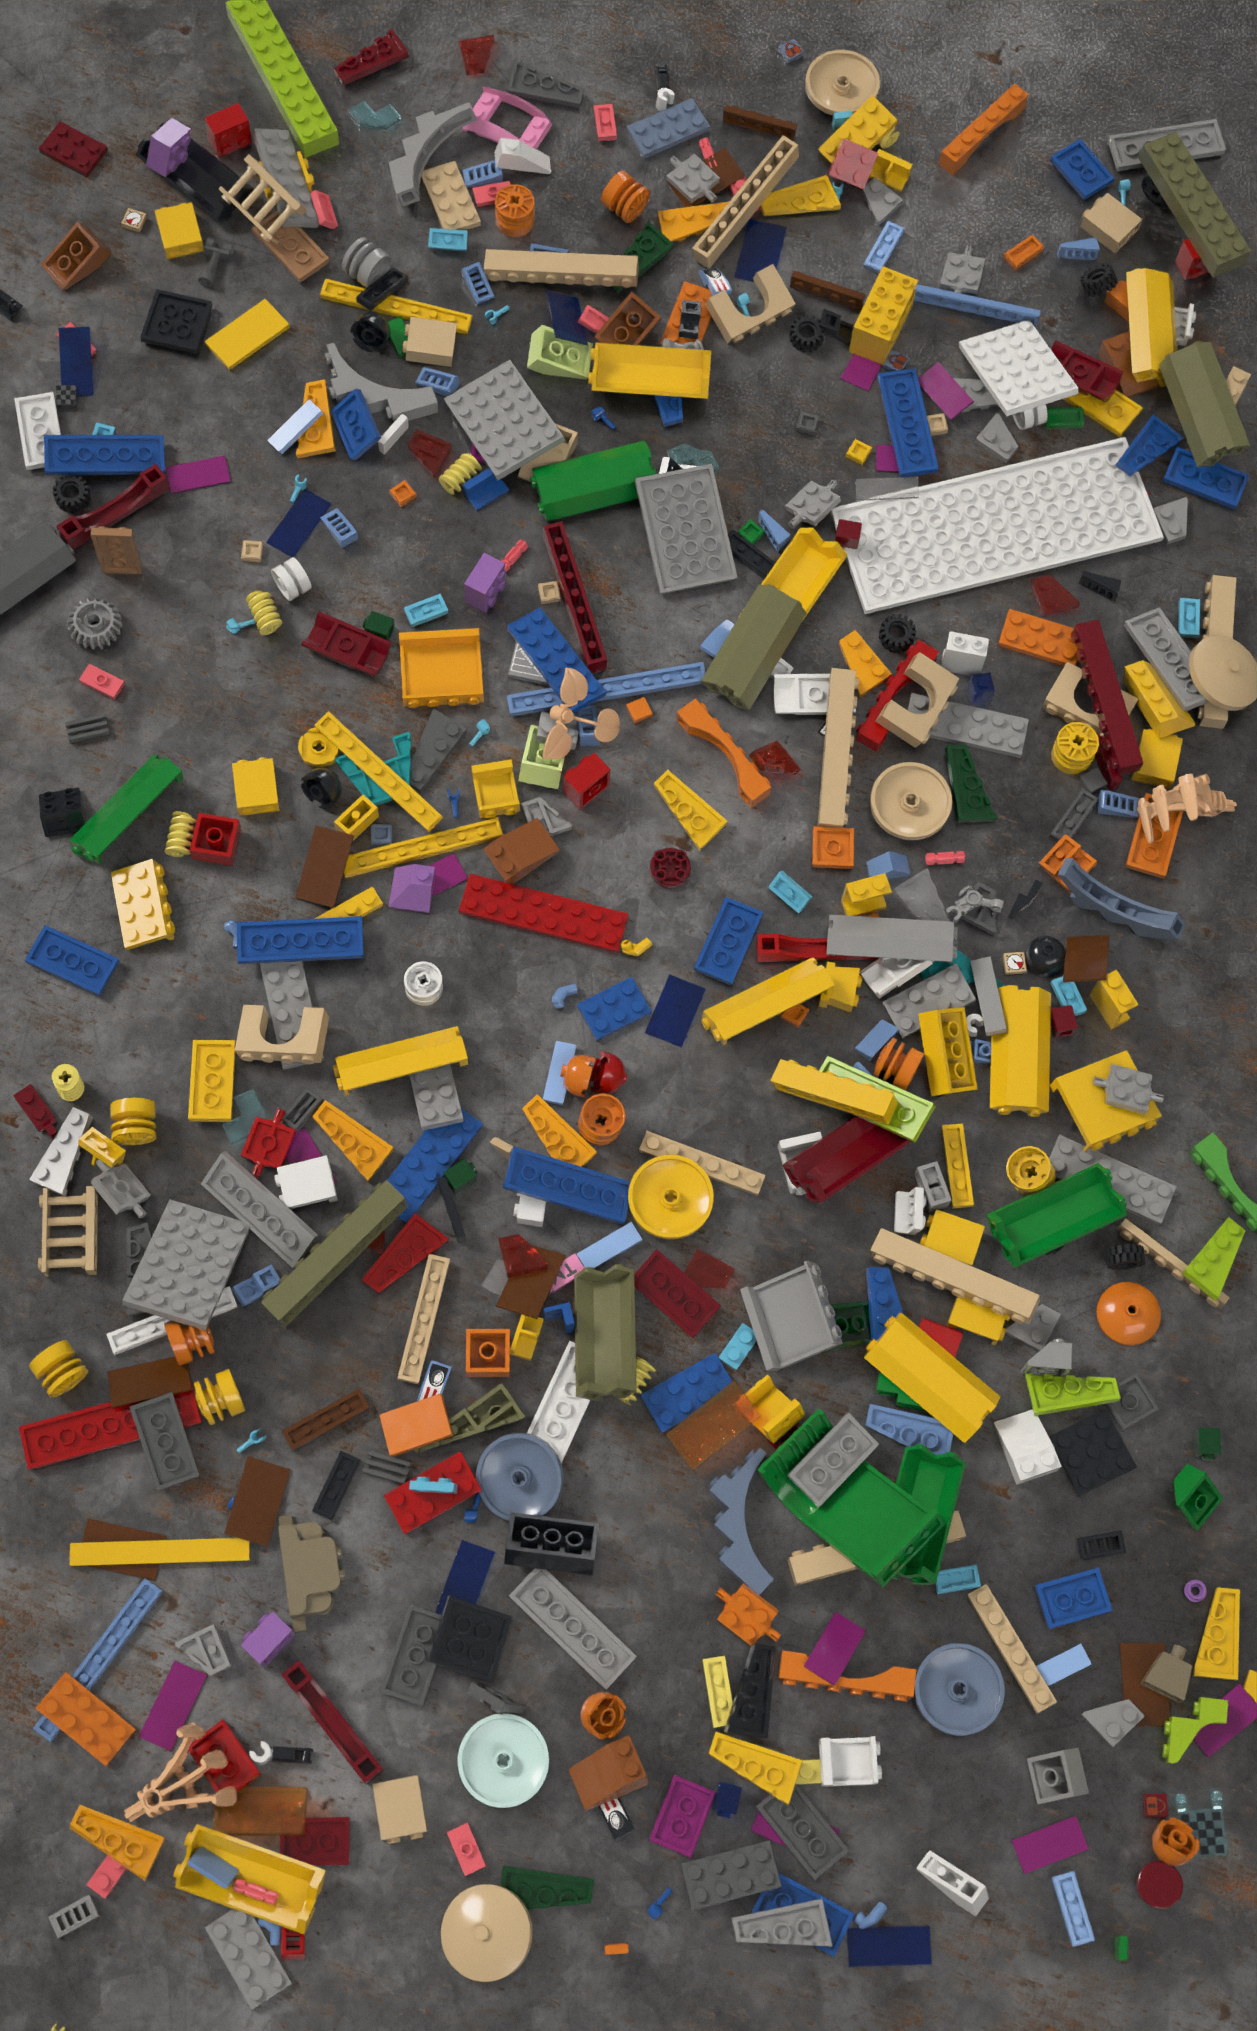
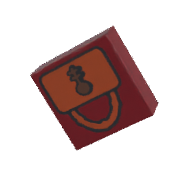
[1143,1793,1168,1818]

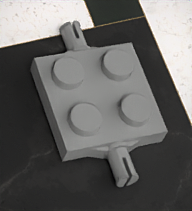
[667,154,720,203]
[940,245,985,295]
[785,479,841,529]
[1093,1064,1164,1115]
[90,1160,150,1219]

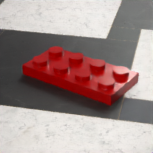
[384,1451,483,1535]

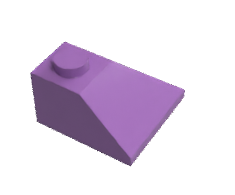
[389,864,436,913]

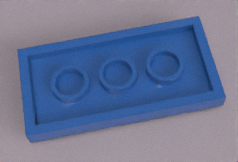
[1162,447,1250,510]
[694,897,764,986]
[25,925,120,997]
[640,1353,737,1434]
[752,1873,854,1957]

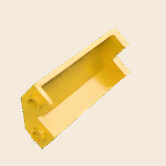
[1126,268,1178,387]
[588,343,711,399]
[739,528,847,620]
[701,957,835,1046]
[990,985,1051,1117]
[332,1026,468,1096]
[864,1312,1001,1443]
[173,1824,326,1934]

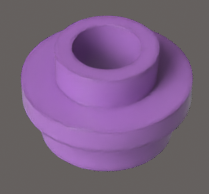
[1184,1580,1207,1602]

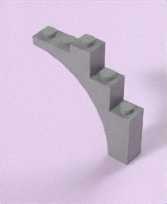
[389,102,477,207]
[325,343,438,423]

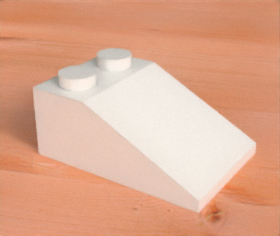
[993,1409,1061,1485]

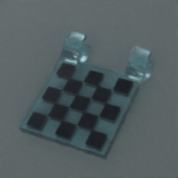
[1174,1792,1228,1857]

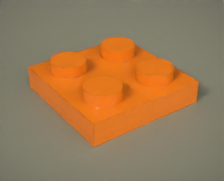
[812,826,854,869]

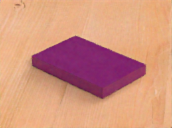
[649,1775,716,1858]

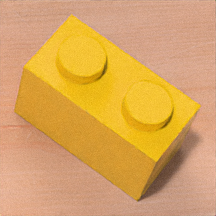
[334,795,379,841]

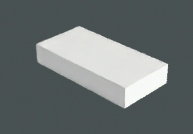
[378,414,409,455]

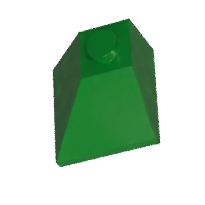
[1174,1464,1223,1531]

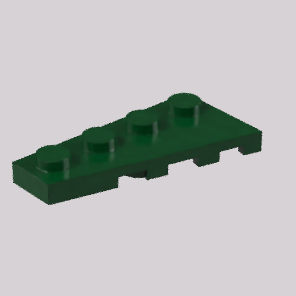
[610,220,674,294]
[945,745,998,823]
[500,1865,594,1910]

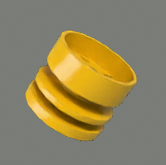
[1051,722,1099,774]
[110,1098,156,1145]
[1006,1146,1056,1196]
[29,1340,89,1398]
[194,1369,246,1426]

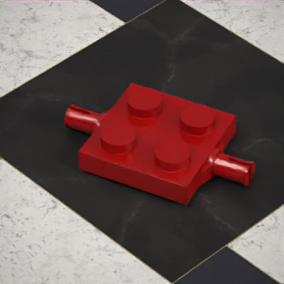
[240,1108,297,1178]

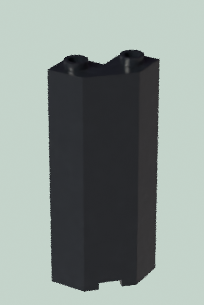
[136,122,254,222]

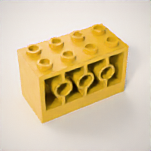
[849,266,918,365]

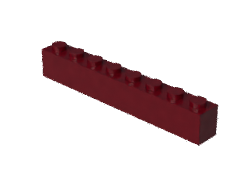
[543,522,607,674]
[1071,619,1144,776]

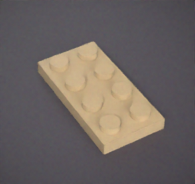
[421,161,481,231]

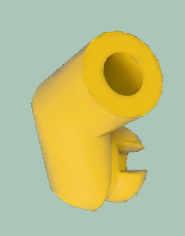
[621,937,652,956]

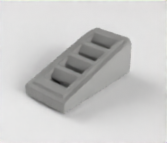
[49,1894,101,1939]

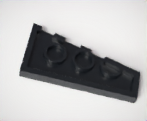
[724,1643,776,1738]

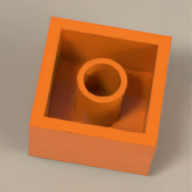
[466,1329,510,1377]

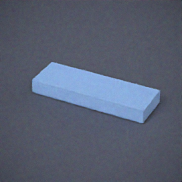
[863,221,905,274]
[268,400,323,454]
[543,1041,577,1106]
[576,1222,642,1269]
[1036,1644,1091,1686]
[1051,1871,1095,1947]

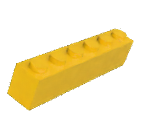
[770,1059,898,1125]

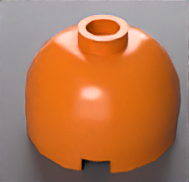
[560,1055,595,1098]
[580,1692,626,1739]
[1152,1818,1199,1866]

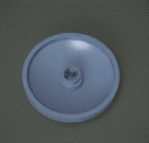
[476,1433,564,1521]
[914,1643,1005,1736]

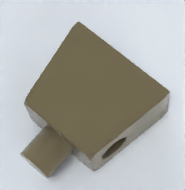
[1140,1645,1192,1704]

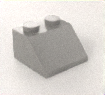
[1021,1339,1072,1377]
[1027,1748,1089,1804]

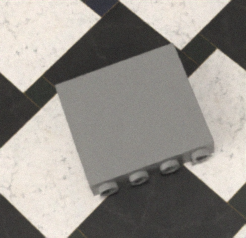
[740,1261,843,1372]

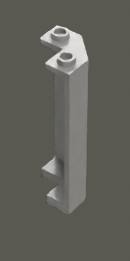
[827,915,958,963]

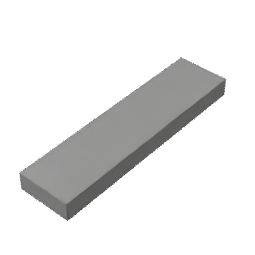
[970,956,1007,1036]

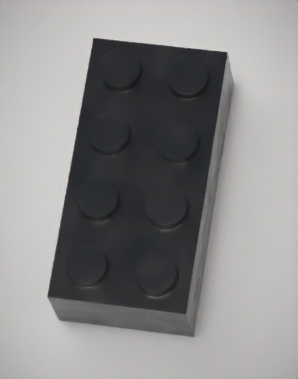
[504,1512,599,1576]

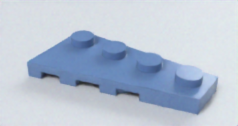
[865,1404,953,1455]

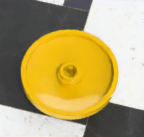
[628,1155,714,1240]

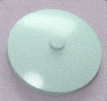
[458,1714,549,1808]

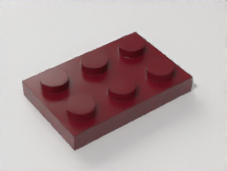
[39,121,108,178]
[280,1817,350,1866]

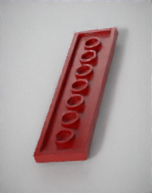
[459,874,629,954]
[19,1380,202,1471]

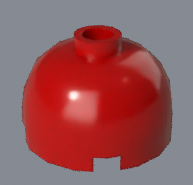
[590,1051,627,1094]

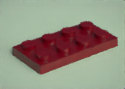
[634,1249,721,1338]

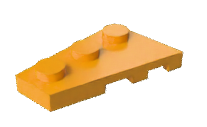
[839,630,892,698]

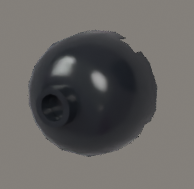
[350,312,390,352]
[301,768,342,809]
[1024,935,1066,978]

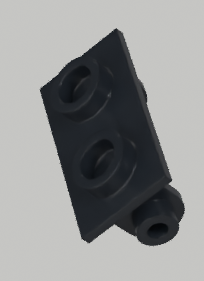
[0,289,23,319]

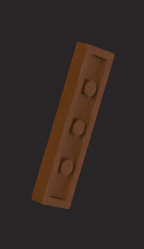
[722,105,797,141]
[790,270,866,311]
[282,1389,370,1452]

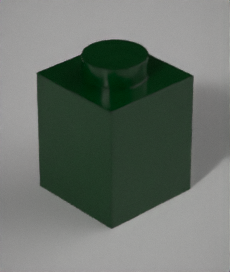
[363,611,395,641]
[443,1159,478,1195]
[1194,1428,1222,1461]

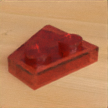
[408,429,452,478]
[1030,574,1080,617]
[749,740,801,775]
[498,1234,548,1278]

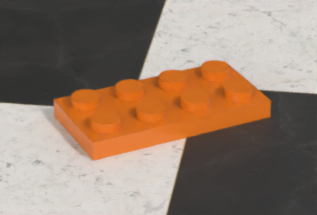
[659,281,712,347]
[998,609,1077,666]
[1125,793,1183,879]
[35,1672,136,1766]

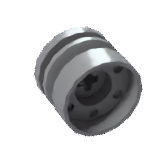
[342,237,392,288]

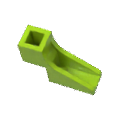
[1162,1697,1228,1764]

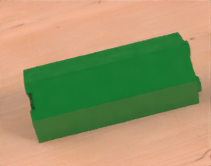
[530,440,656,522]
[69,754,184,864]
[986,1163,1127,1268]
[893,1444,966,1586]

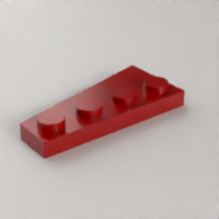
[362,1213,449,1294]

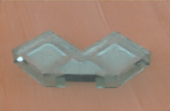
[349,100,401,130]
[667,443,719,472]
[222,1089,262,1145]

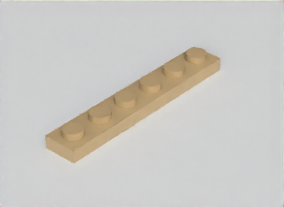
[639,1131,765,1196]
[1117,1218,1230,1309]
[397,1254,450,1385]
[967,1584,1057,1714]

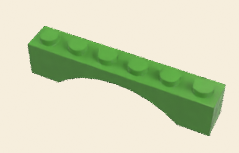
[1189,1133,1257,1233]

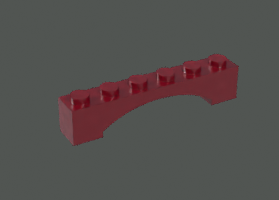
[56,464,170,550]
[281,1660,384,1785]

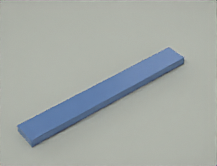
[914,284,1041,327]
[33,1578,163,1742]

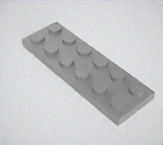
[1108,119,1226,171]
[252,128,319,228]
[1124,607,1209,712]
[908,693,1029,758]
[260,961,324,1070]
[1049,1135,1177,1226]
[201,1151,318,1268]
[509,1568,637,1690]

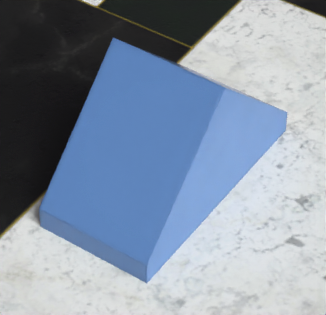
[866,851,911,879]

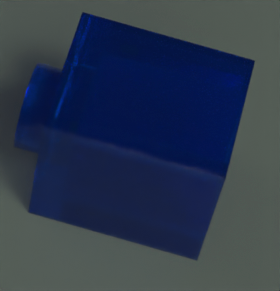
[968,672,995,704]
[712,1782,742,1819]

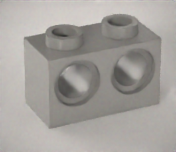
[914,1161,952,1213]

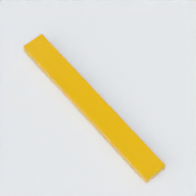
[320,279,473,335]
[314,711,443,832]
[344,817,503,878]
[70,1538,250,1566]

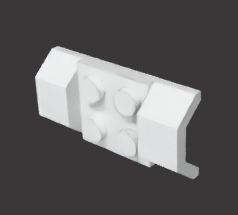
[773,674,856,715]
[859,958,934,999]

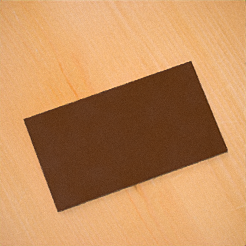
[667,148,745,207]
[295,825,354,908]
[1063,935,1110,982]
[496,1243,566,1319]
[107,1356,192,1408]
[224,1456,291,1547]
[82,1519,167,1581]
[1120,1643,1170,1726]

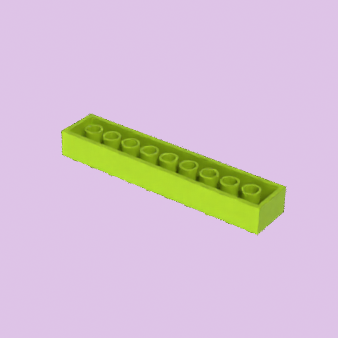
[226,0,339,158]

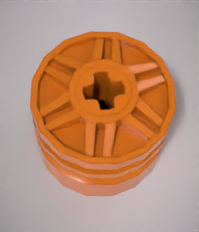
[601,171,650,223]
[495,184,535,237]
[873,1038,925,1091]
[577,1093,625,1146]
[164,1320,215,1366]

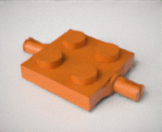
[715,1583,781,1646]

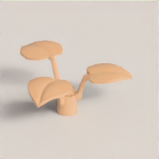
[542,668,620,759]

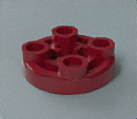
[650,848,691,888]
[1136,1861,1183,1909]

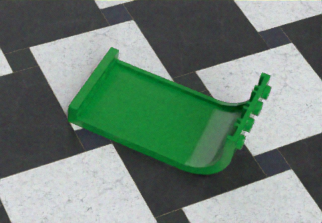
[757,1409,945,1588]

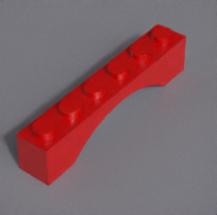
[856,640,939,752]
[756,934,879,962]

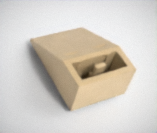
[518,423,578,482]

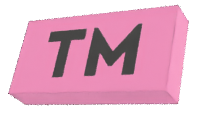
[549,1253,584,1295]

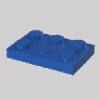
[1050,139,1114,200]
[330,389,381,461]
[577,977,652,1042]
[1034,1567,1113,1630]

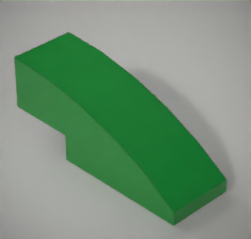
[875,1373,927,1412]

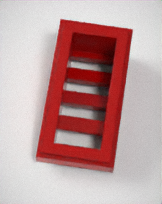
[281,1927,305,1960]

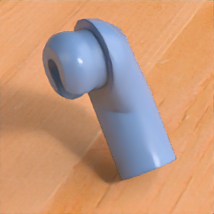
[224,920,237,949]
[552,984,578,1009]
[854,1902,888,1929]
[258,1918,282,1945]

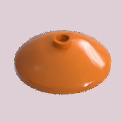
[1096,1282,1161,1346]

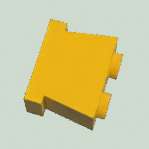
[818,961,862,1013]

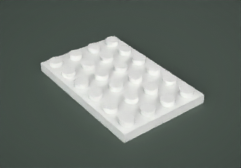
[959,320,1078,416]

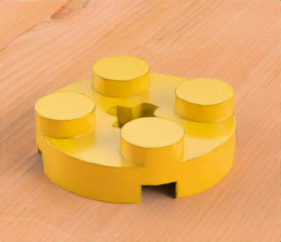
[298,728,339,768]

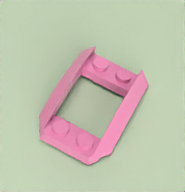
[462,87,552,150]

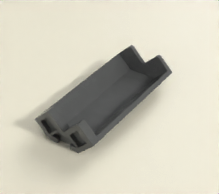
[0,522,76,615]

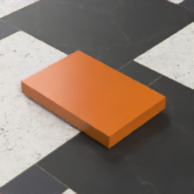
[379,1393,453,1457]

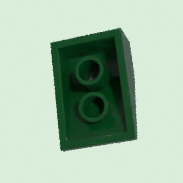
[819,1301,871,1354]

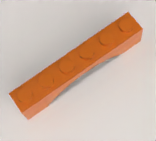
[938,84,1029,176]
[676,698,771,808]
[778,1651,916,1702]

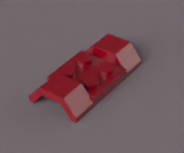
[1051,340,1124,402]
[301,611,391,677]

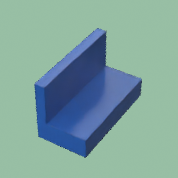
[463,468,509,511]
[544,1302,574,1334]

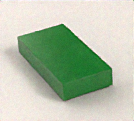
[388,317,408,357]
[1044,408,1084,428]

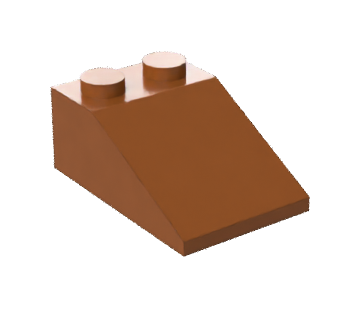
[41,222,112,291]
[594,292,661,345]
[1098,331,1159,398]
[483,818,561,884]
[568,1735,648,1812]

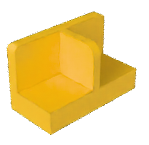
[869,149,913,192]
[78,1127,126,1168]
[510,1315,544,1361]

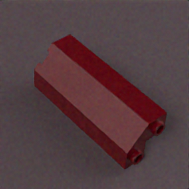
[782,1116,912,1203]

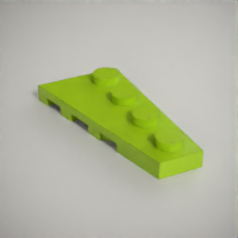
[1182,1217,1246,1301]
[1025,1373,1120,1416]

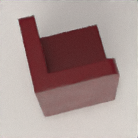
[835,519,862,549]
[1051,1005,1078,1038]

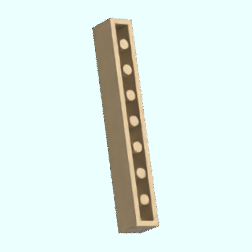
[692,136,799,269]
[484,249,639,287]
[1197,575,1236,729]
[817,668,859,828]
[870,1228,1040,1324]
[787,1510,966,1586]

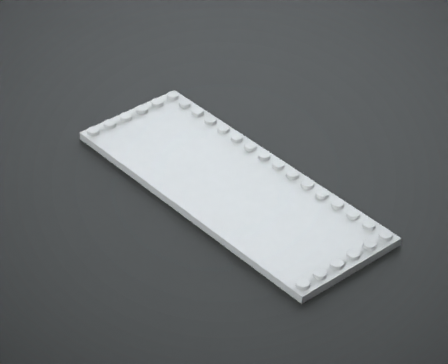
[830,437,1164,614]

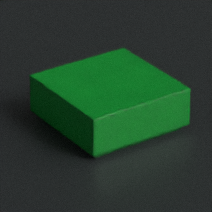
[737,519,765,545]
[1115,1936,1128,1961]

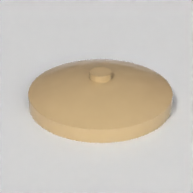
[805,50,880,115]
[1189,635,1257,711]
[870,762,952,840]
[441,1884,533,1982]

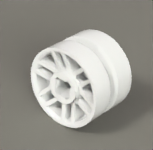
[1013,404,1048,430]
[271,557,312,601]
[404,962,443,1006]

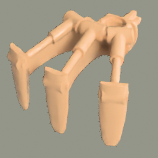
[1137,774,1237,844]
[124,1722,237,1822]

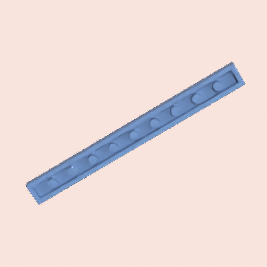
[507,662,706,717]

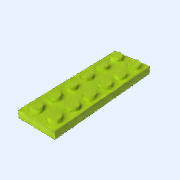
[819,1056,936,1143]

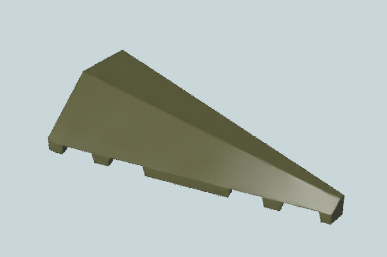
[414,1383,525,1453]

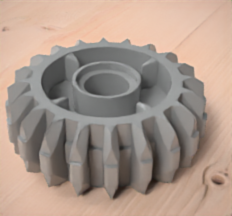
[67,597,122,650]

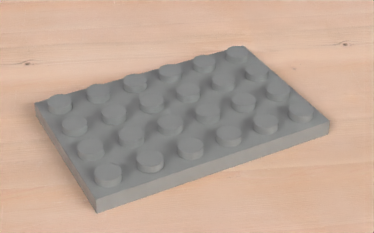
[444,360,565,480]
[635,464,738,595]
[122,1200,250,1330]

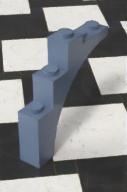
[1058,858,1186,941]
[708,1448,774,1595]

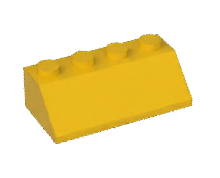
[1123,660,1195,739]
[918,1007,978,1096]

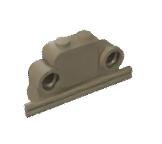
[278,1514,345,1632]

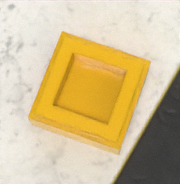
[845,439,872,466]

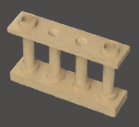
[219,155,307,245]
[38,1186,98,1277]

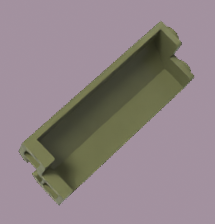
[1159,341,1250,468]
[701,584,807,710]
[574,1264,637,1401]

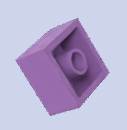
[146,118,191,177]
[464,553,507,613]
[241,1612,296,1668]

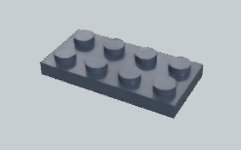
[626,98,710,159]

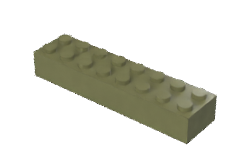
[1139,131,1251,278]
[261,1180,409,1327]

